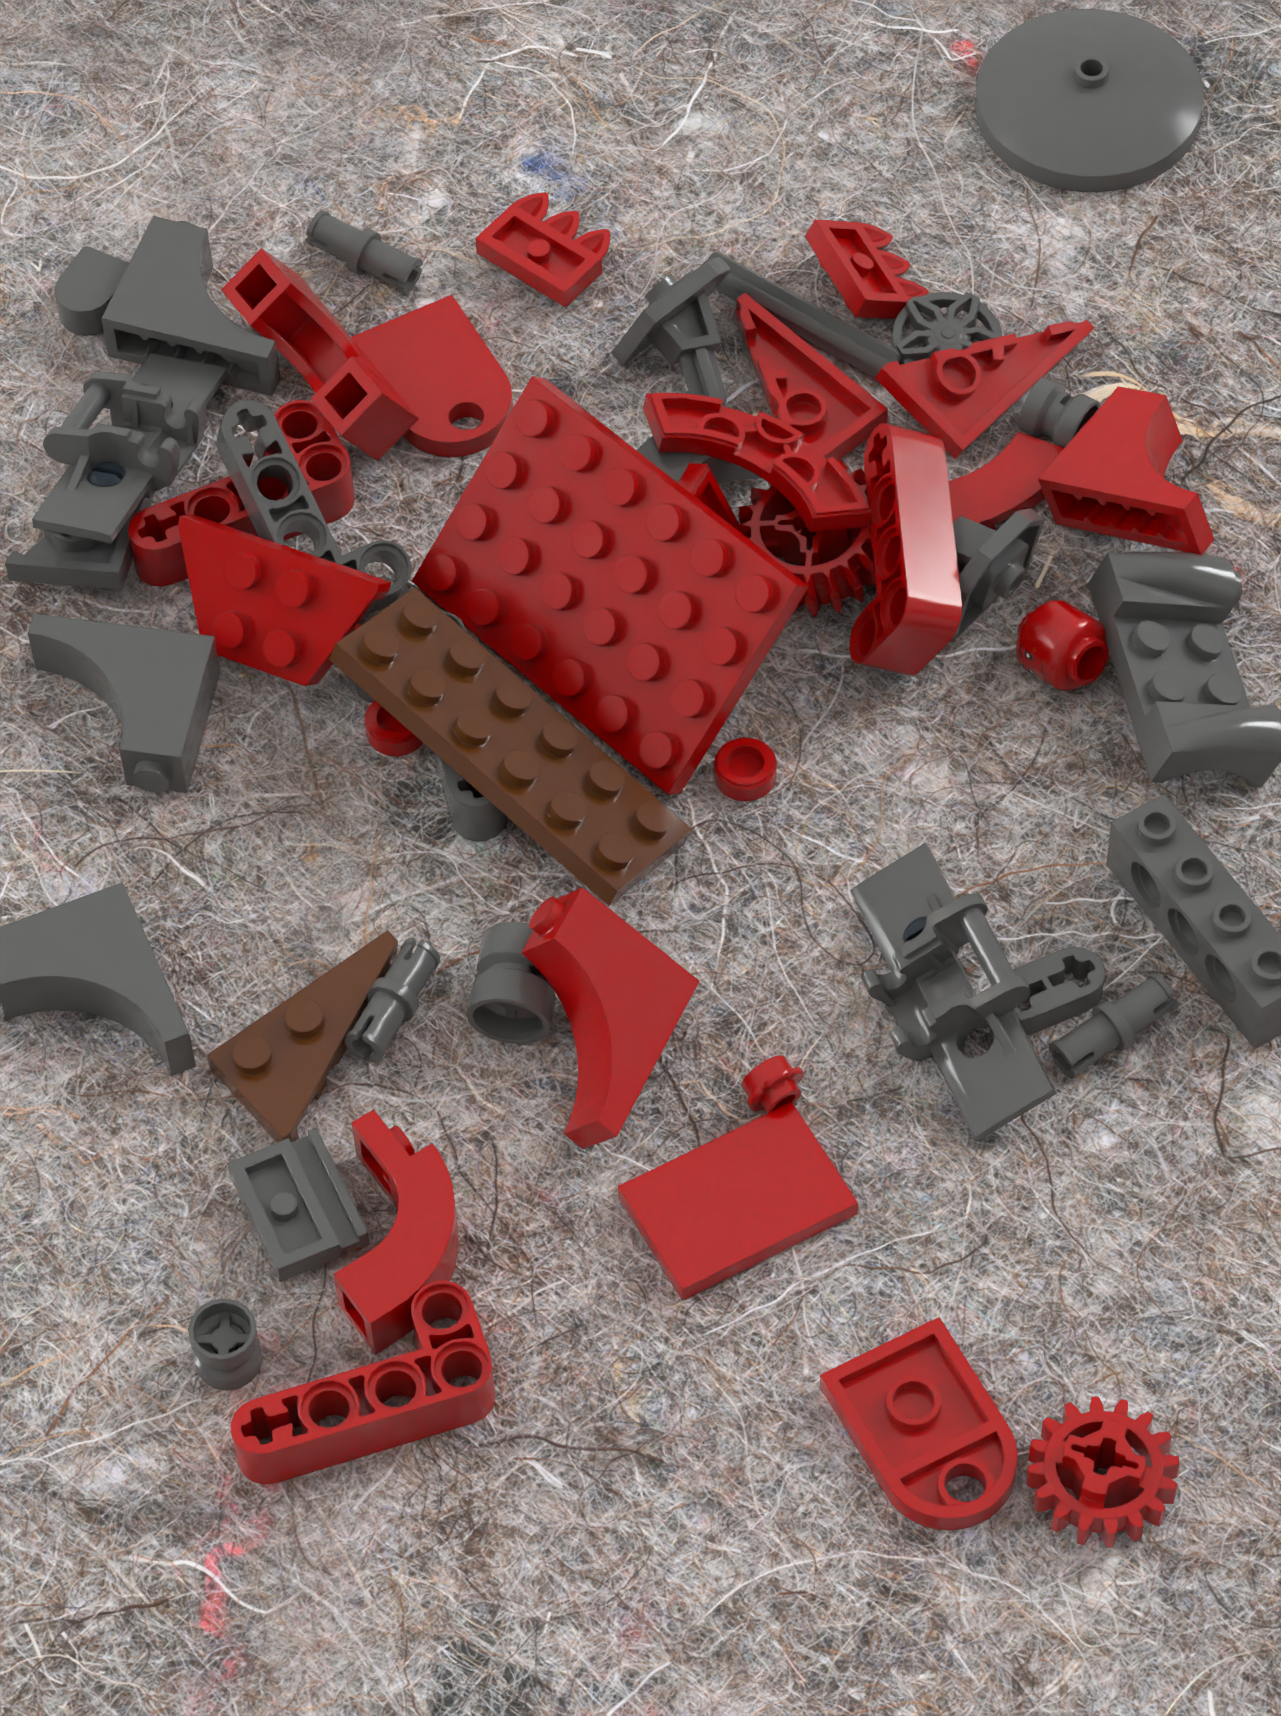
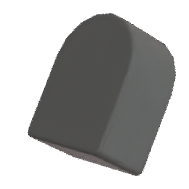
[55,246,129,336]

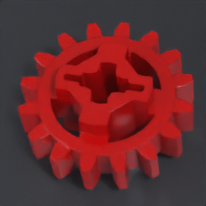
[1026,1396,1179,1548]

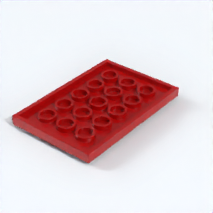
[411,376,809,794]

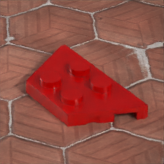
[178,514,391,686]

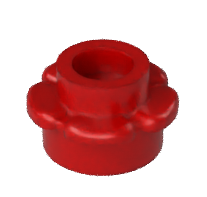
[741,1055,804,1113]

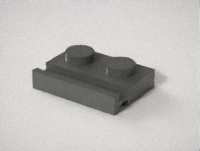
[227,1127,370,1282]

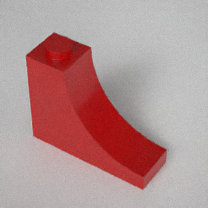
[1038,386,1215,555]
[521,887,699,1149]

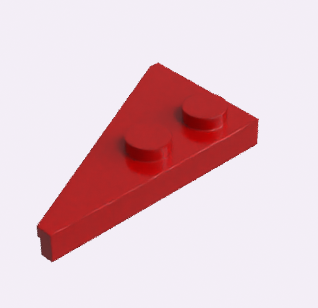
[734,293,888,461]
[875,319,1095,459]

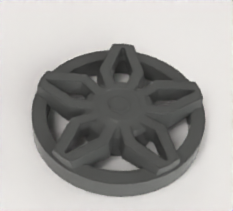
[891,292,1002,365]

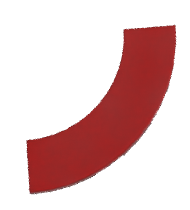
[643,393,872,532]
[948,432,1064,530]

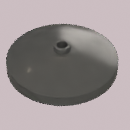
[975,9,1204,192]

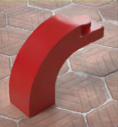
[334,1109,458,1355]

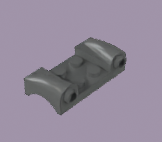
[1088,552,1281,788]

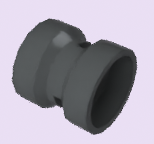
[1018,377,1101,448]
[188,1298,263,1391]

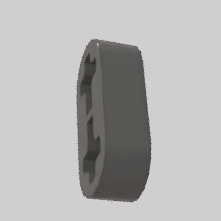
[991,947,1105,1036]

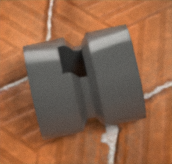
[466,922,556,1044]

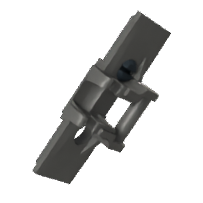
[32,354,227,544]
[850,843,1057,1141]

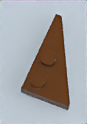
[207,930,398,1143]

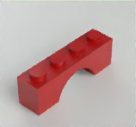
[221,248,419,461]

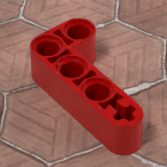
[128,400,355,587]
[849,423,962,676]
[230,1280,496,1485]

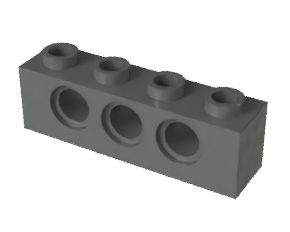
[1106,794,1281,1049]

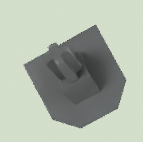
[611,256,731,405]
[951,508,1045,643]

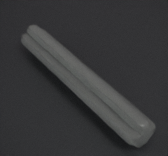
[703,252,901,378]

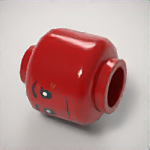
[1016,600,1109,691]

